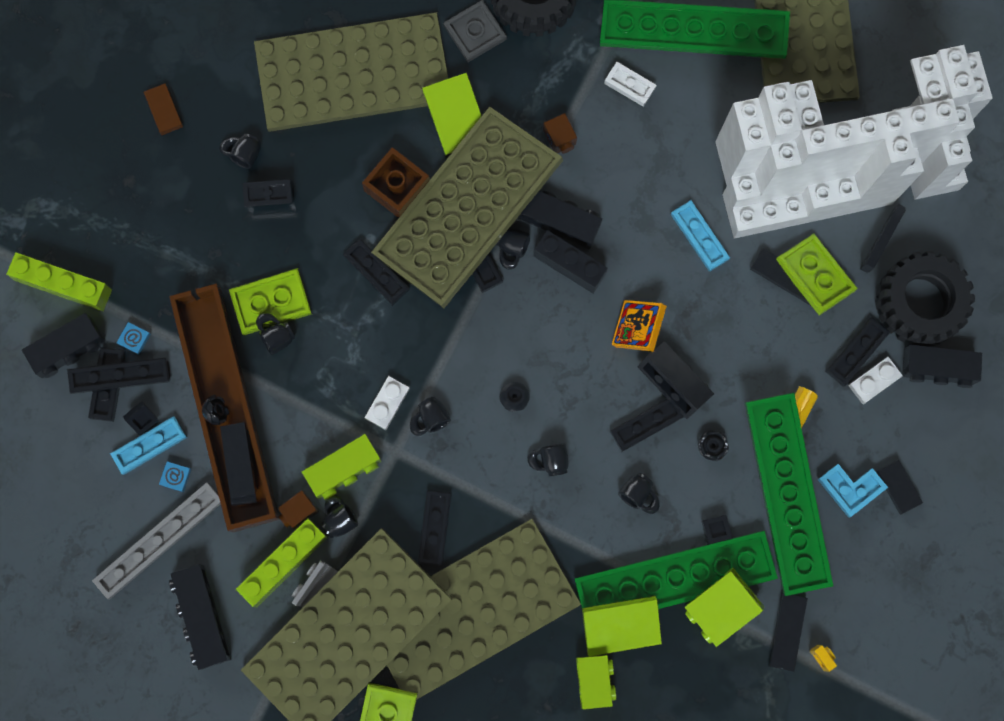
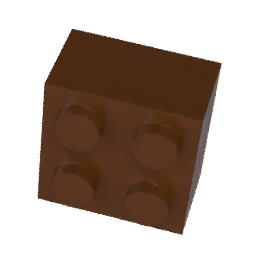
[362,147,430,218]

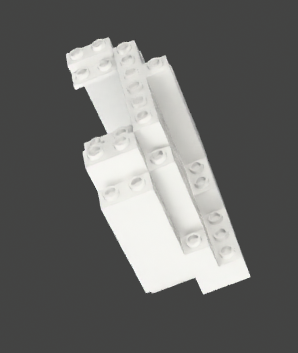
[715,45,993,239]

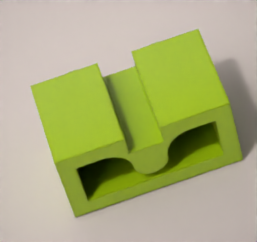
[576,655,616,709]

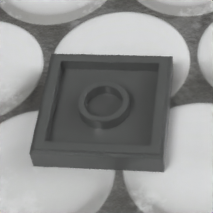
[443,0,507,62]

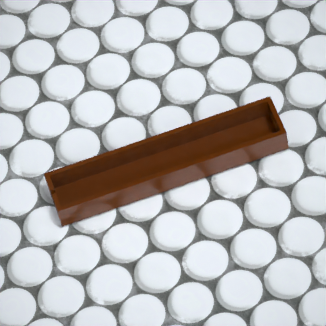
[169,284,280,533]

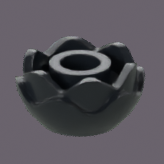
[499,382,530,412]
[202,395,229,425]
[698,430,729,461]

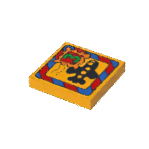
[612,300,667,352]

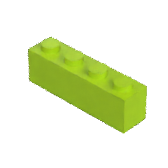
[6,252,112,311]
[236,519,328,608]

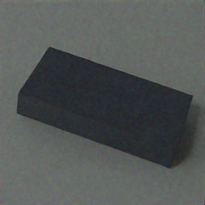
[472,254,503,293]
[876,460,923,515]

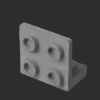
[292,561,338,608]

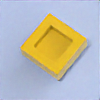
[809,645,837,672]

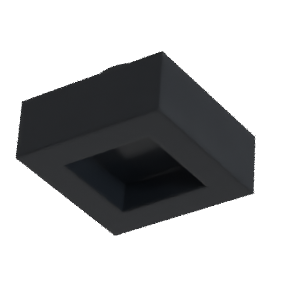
[123,401,159,436]
[701,515,733,545]

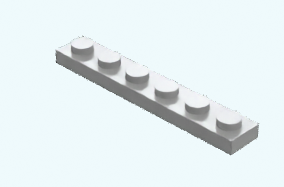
[92,482,221,600]

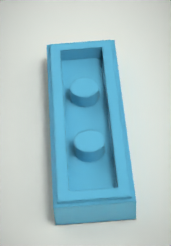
[671,200,730,272]
[110,416,187,475]

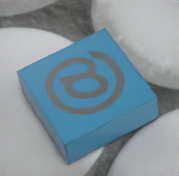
[117,322,151,355]
[159,462,191,492]

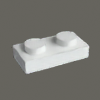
[604,62,656,107]
[848,357,903,404]
[365,376,410,430]

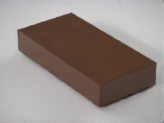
[144,83,183,136]

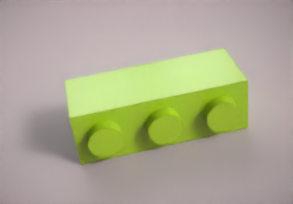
[302,434,382,500]

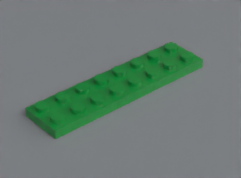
[600,0,790,59]
[745,393,833,596]
[574,531,778,609]

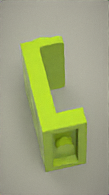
[685,568,765,647]

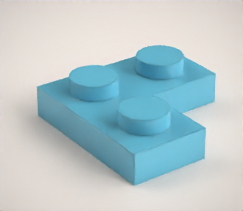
[818,464,888,518]

